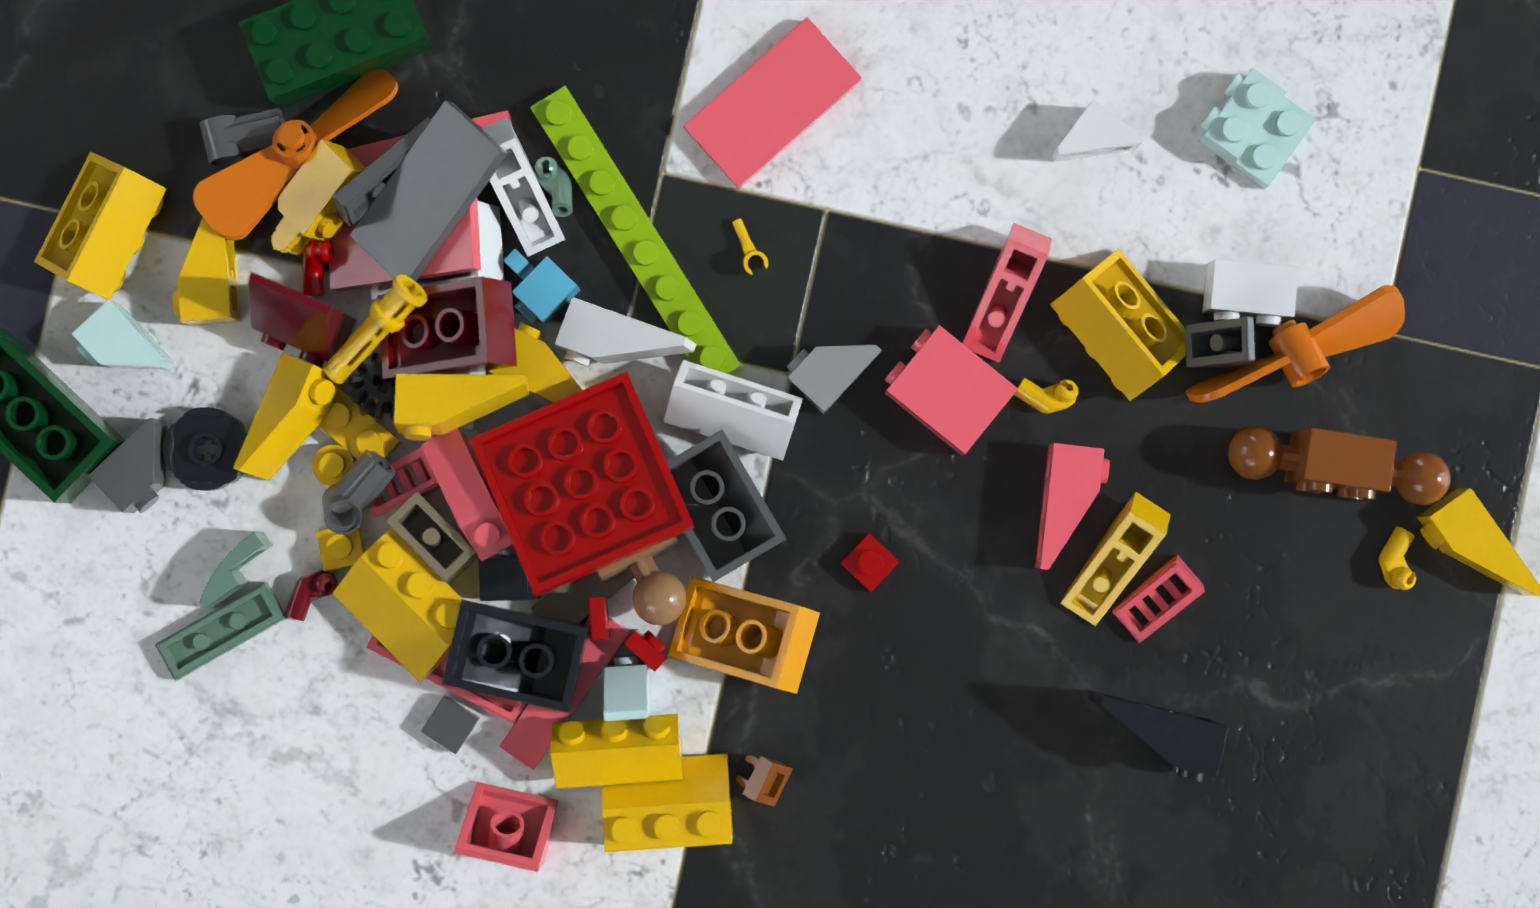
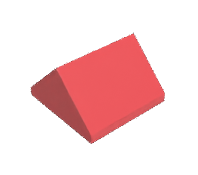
[454,782,558,872]

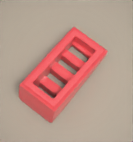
[369,447,440,518]
[1112,555,1205,643]

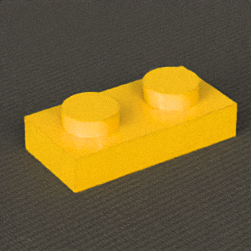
[318,387,402,460]

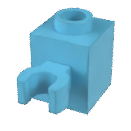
[503,249,580,325]

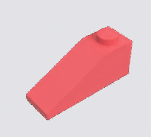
[962,223,1052,362]
[420,427,513,561]
[1035,443,1110,570]

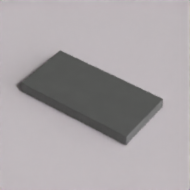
[350,100,509,281]

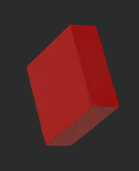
[587,596,610,641]

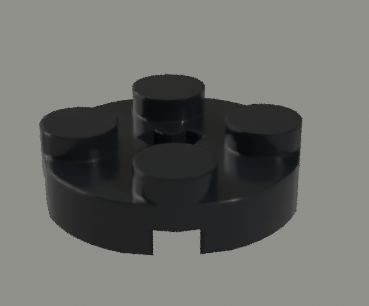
[163,407,247,491]

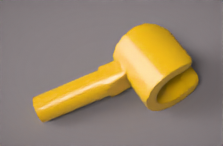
[732,219,768,275]

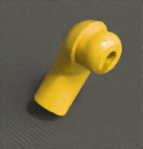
[1013,377,1079,414]
[1379,526,1416,590]

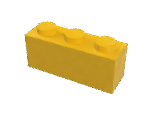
[550,714,683,789]

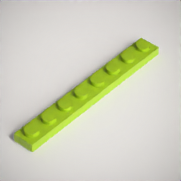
[530,86,741,374]

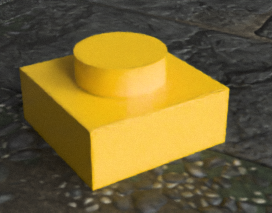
[316,526,366,571]

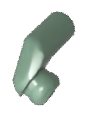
[534,156,573,217]

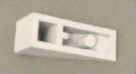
[482,117,565,257]
[555,297,697,366]

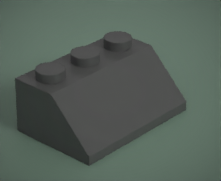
[667,430,786,582]

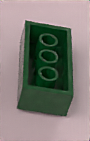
[238,0,433,110]
[0,328,125,504]

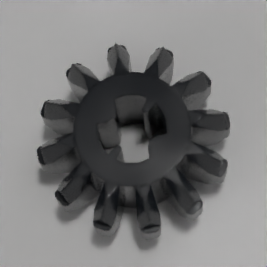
[350,352,396,423]

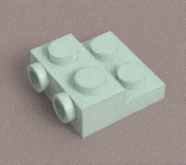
[1198,68,1317,189]

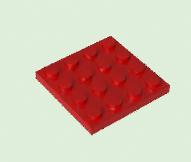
[470,371,695,597]

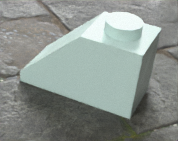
[71,300,177,370]
[604,656,652,721]

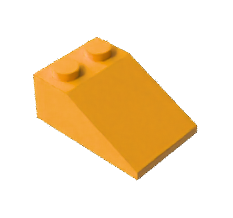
[668,576,820,694]

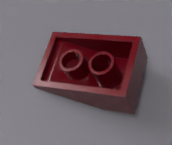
[248,271,356,368]
[377,276,517,379]

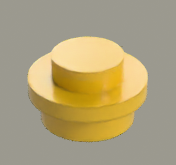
[312,445,355,486]

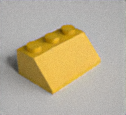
[34,151,167,300]
[1050,248,1186,401]
[333,527,463,683]
[602,753,733,853]

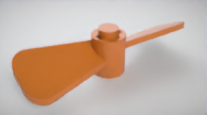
[193,69,398,240]
[1185,285,1405,403]

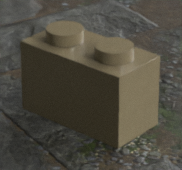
[386,492,479,584]

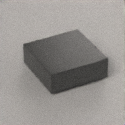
[421,695,480,754]

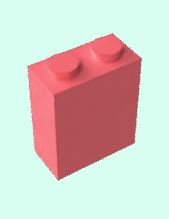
[885,325,1018,456]

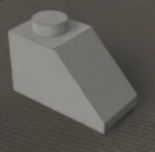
[787,345,882,414]

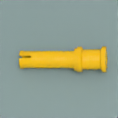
[323,274,427,384]

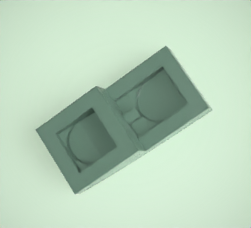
[199,532,273,609]

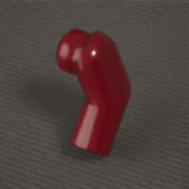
[284,570,338,621]

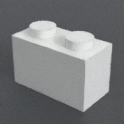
[1202,259,1299,327]

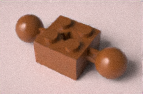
[1228,426,1451,505]

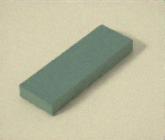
[155,582,288,681]

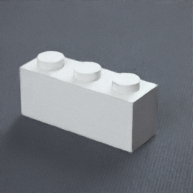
[663,360,803,461]

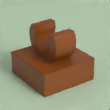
[735,755,793,807]

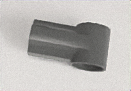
[199,108,285,166]
[322,449,396,534]

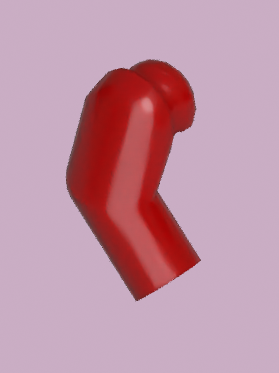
[302,239,334,296]

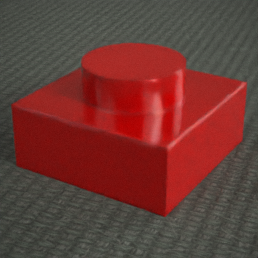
[841,533,899,592]
[624,630,667,672]

